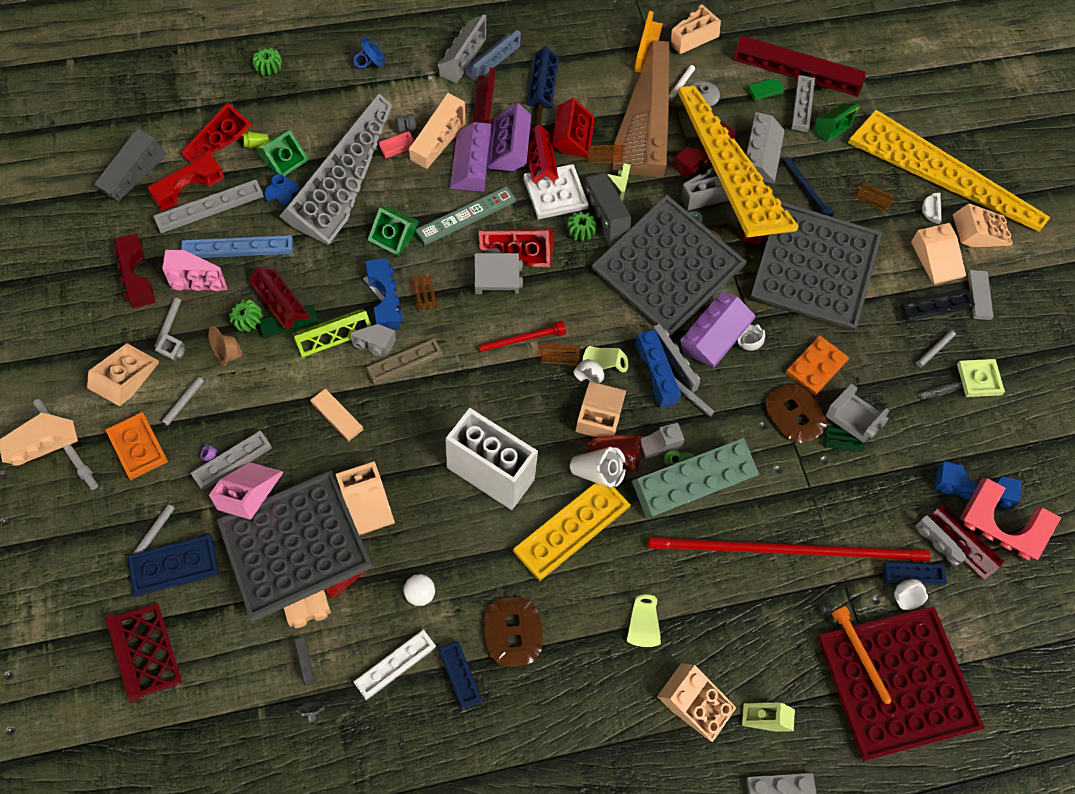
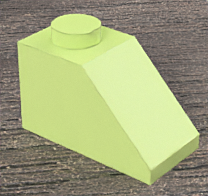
[742,702,795,732]

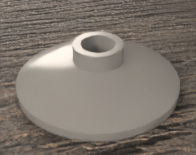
[690,81,720,107]

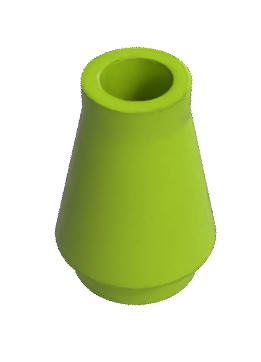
[243,131,269,149]

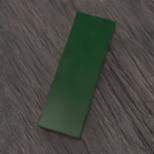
[260,305,319,338]

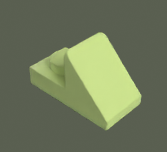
[607,163,631,202]

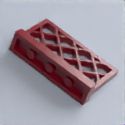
[105,603,182,703]

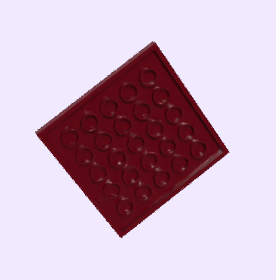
[817,606,985,762]

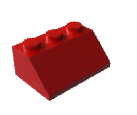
[552,98,595,157]

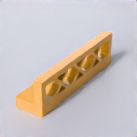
[634,11,663,73]

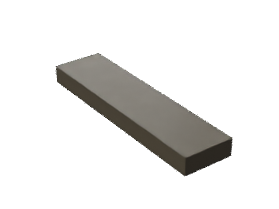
[366,338,443,385]

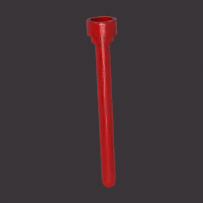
[478,320,566,352]

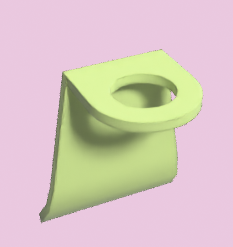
[582,346,628,373]
[627,594,661,647]

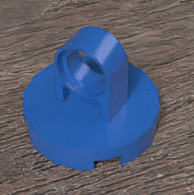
[354,36,387,68]

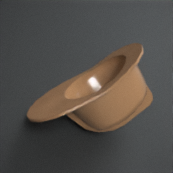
[208,326,242,367]

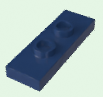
[882,562,947,586]
[438,641,482,710]

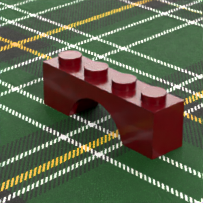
[673,121,736,179]
[114,234,156,308]

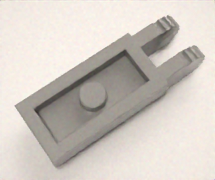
[915,515,966,567]

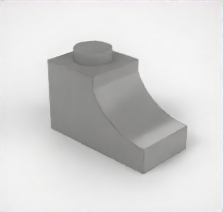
[638,423,685,459]

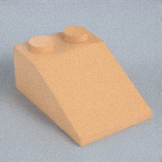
[911,223,966,285]
[87,343,159,406]

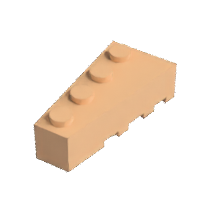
[409,93,465,169]

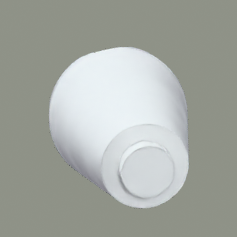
[570,447,626,487]

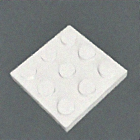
[524,164,589,219]

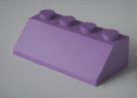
[487,103,531,171]
[450,122,491,192]
[680,291,755,368]

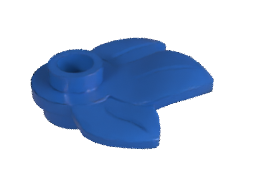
[265,174,300,205]

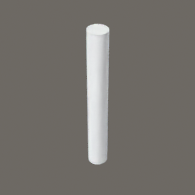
[669,65,695,102]

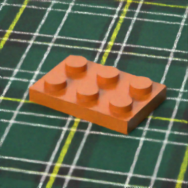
[785,336,849,396]
[105,412,168,480]

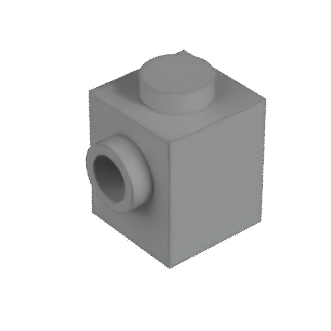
[155,333,185,362]

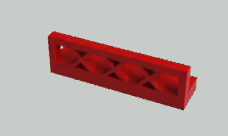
[527,124,559,184]

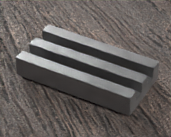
[295,638,315,686]

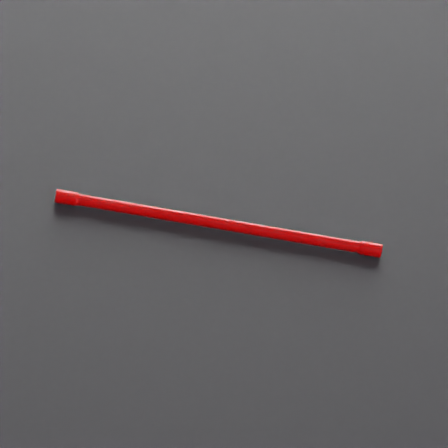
[648,536,930,562]

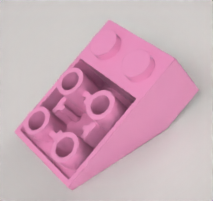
[163,250,227,291]
[209,462,283,519]

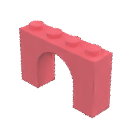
[959,478,1061,560]

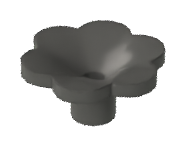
[297,701,325,722]

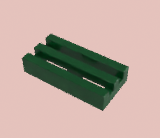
[825,427,865,452]

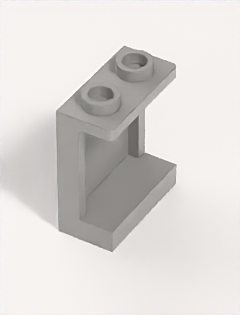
[475,253,523,294]
[826,384,890,443]

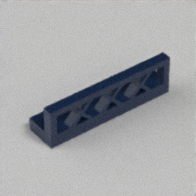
[527,46,559,109]

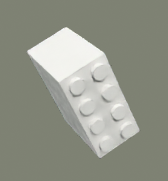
[446,408,538,510]

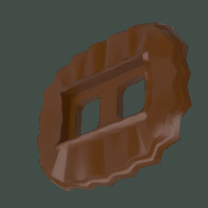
[766,384,827,443]
[484,597,543,667]

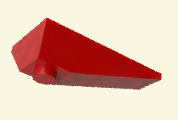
[181,103,252,163]
[479,228,554,267]

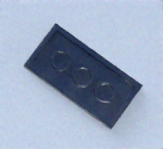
[127,534,220,597]

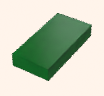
[747,77,785,101]

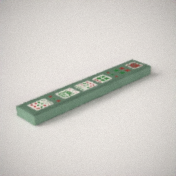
[416,186,516,246]

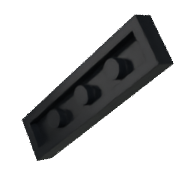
[900,290,975,321]

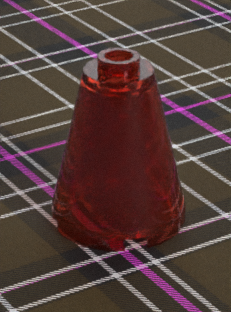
[587,433,642,472]

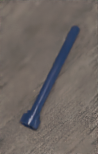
[784,157,835,217]

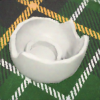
[737,324,765,351]
[573,359,604,383]
[403,574,435,606]
[894,579,928,610]

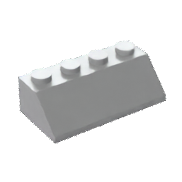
[438,14,486,83]
[745,112,785,184]

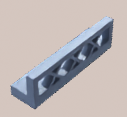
[464,30,521,82]

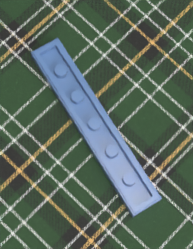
[181,235,293,258]

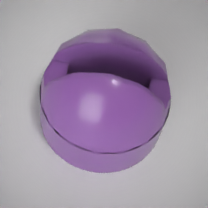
[200,445,218,461]

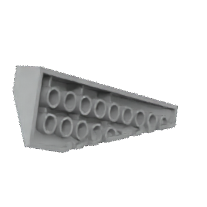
[279,94,392,245]

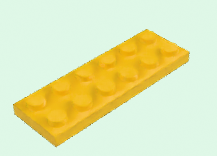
[513,483,630,581]

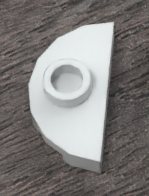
[922,193,941,224]

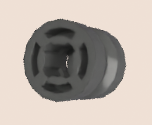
[396,114,416,133]

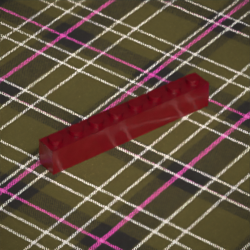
[733,35,866,97]

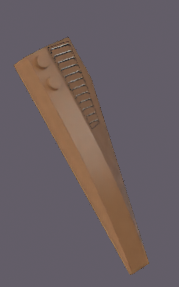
[612,40,669,177]

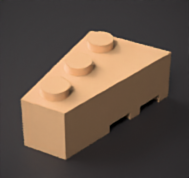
[671,4,721,54]
[0,412,78,465]

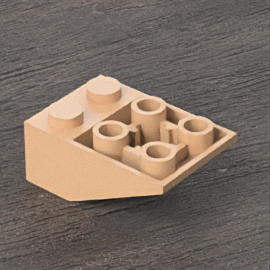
[953,204,1012,247]
[576,382,626,442]
[336,461,395,535]
[657,663,736,742]

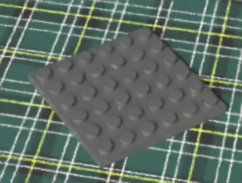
[592,195,747,338]
[750,202,883,331]
[217,470,373,622]

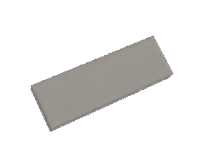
[968,270,994,320]

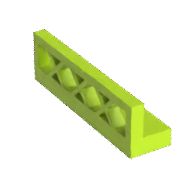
[292,308,371,357]

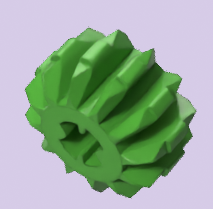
[253,48,282,76]
[567,211,597,242]
[229,300,263,332]

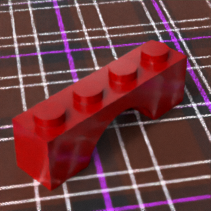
[148,154,224,212]

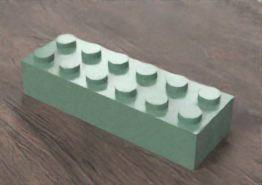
[632,438,759,518]

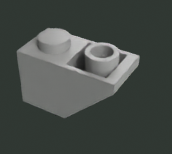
[351,324,396,358]

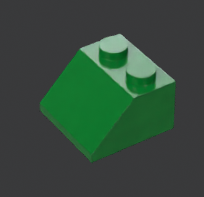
[813,103,860,142]
[255,129,309,176]
[368,206,419,256]

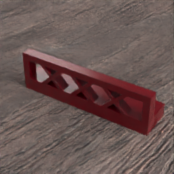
[473,68,495,124]
[249,267,310,329]
[929,504,1004,580]

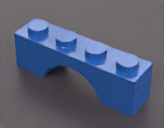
[365,258,403,330]
[635,329,681,408]
[935,461,1022,510]

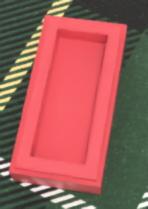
[378,131,415,159]

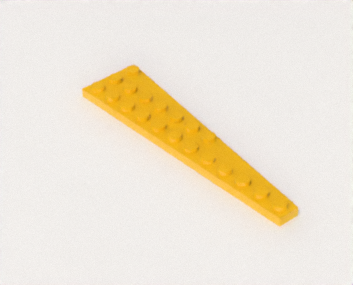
[678,86,799,237]
[848,110,1050,232]

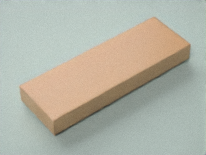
[310,389,363,442]

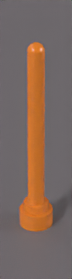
[832,606,891,704]

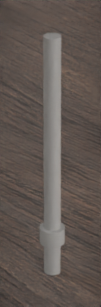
[33,399,98,490]

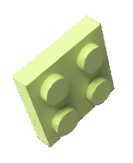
[957,359,1005,397]

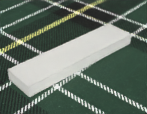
[353,629,436,700]

